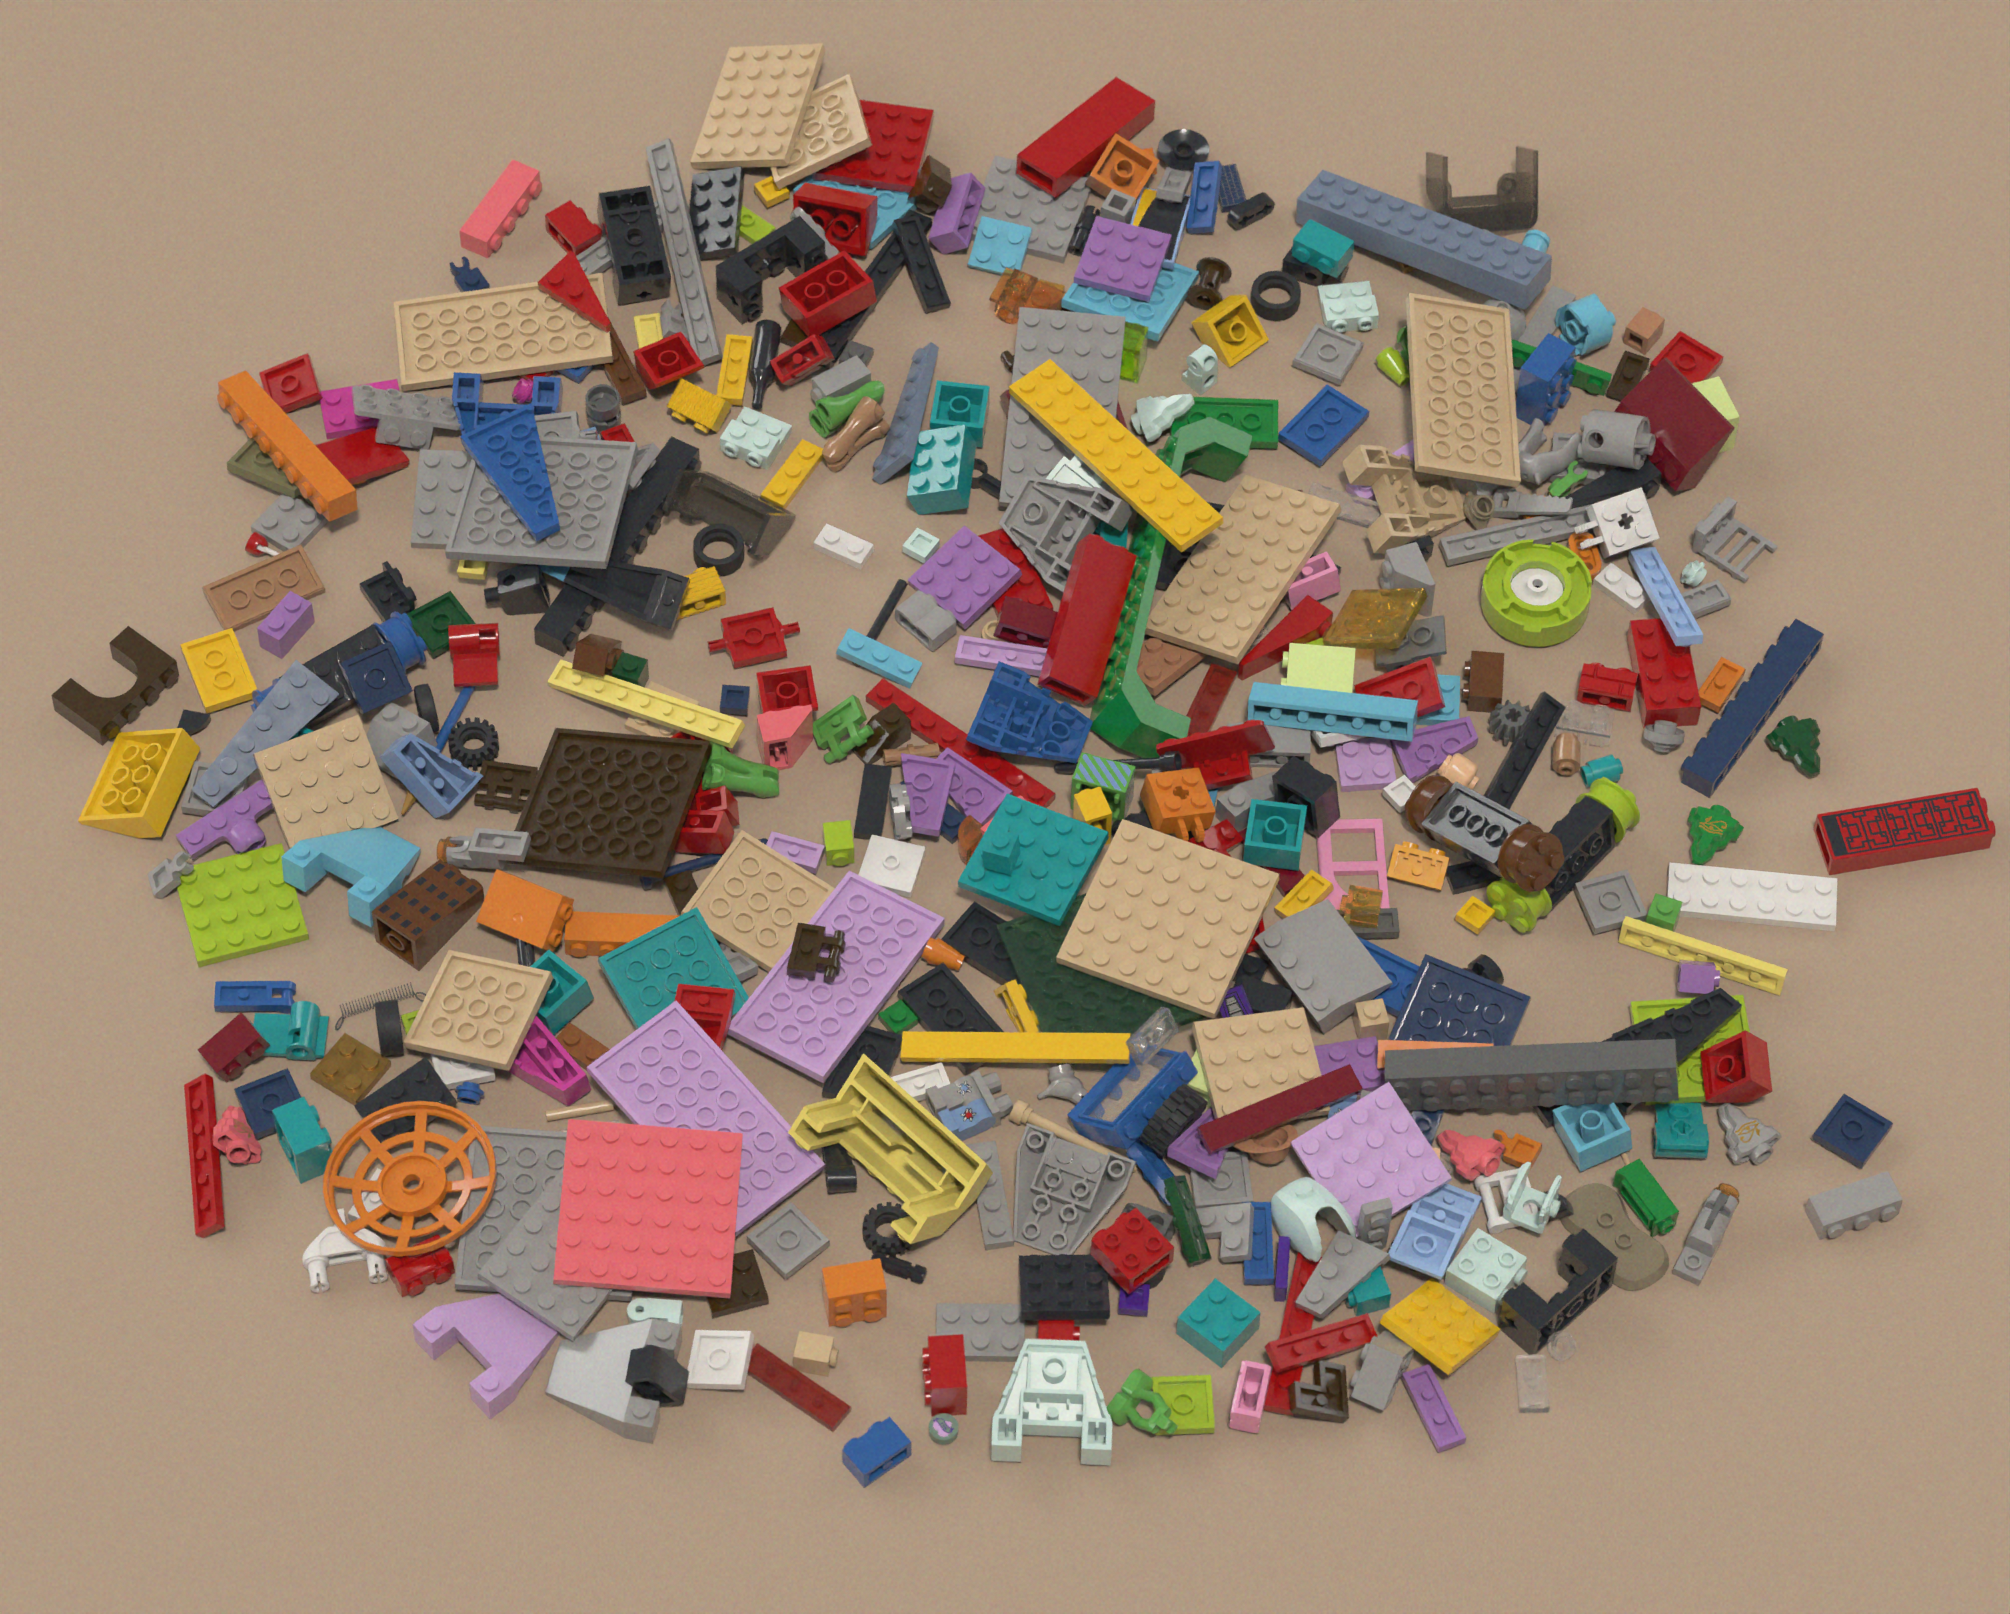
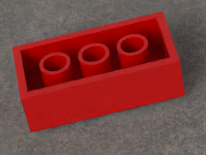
[1627,618,1701,729]

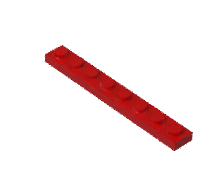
[866,678,1056,808]

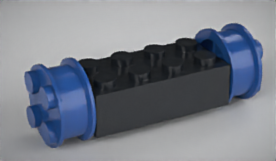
[251,611,427,729]

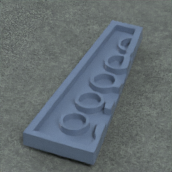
[872,342,939,485]
[191,660,339,808]

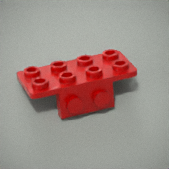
[1156,720,1275,790]

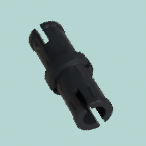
[1069,205,1100,256]

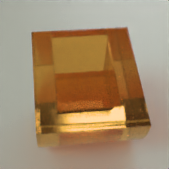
[958,814,984,865]

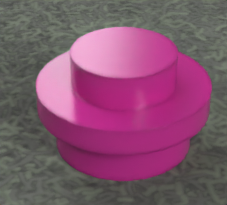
[512,378,533,404]

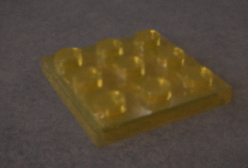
[1323,588,1428,650]

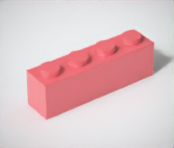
[459,159,542,258]

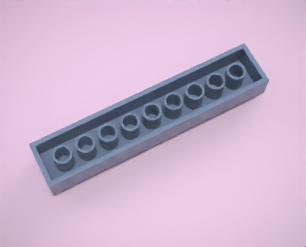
[1296,170,1552,310]

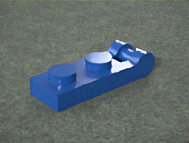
[214,981,296,1014]

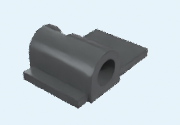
[1375,615,1447,672]

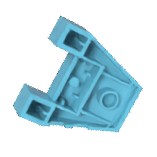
[281,826,421,927]

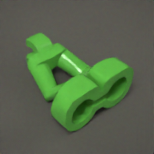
[1106,1369,1178,1435]

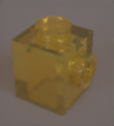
[1340,885,1383,929]

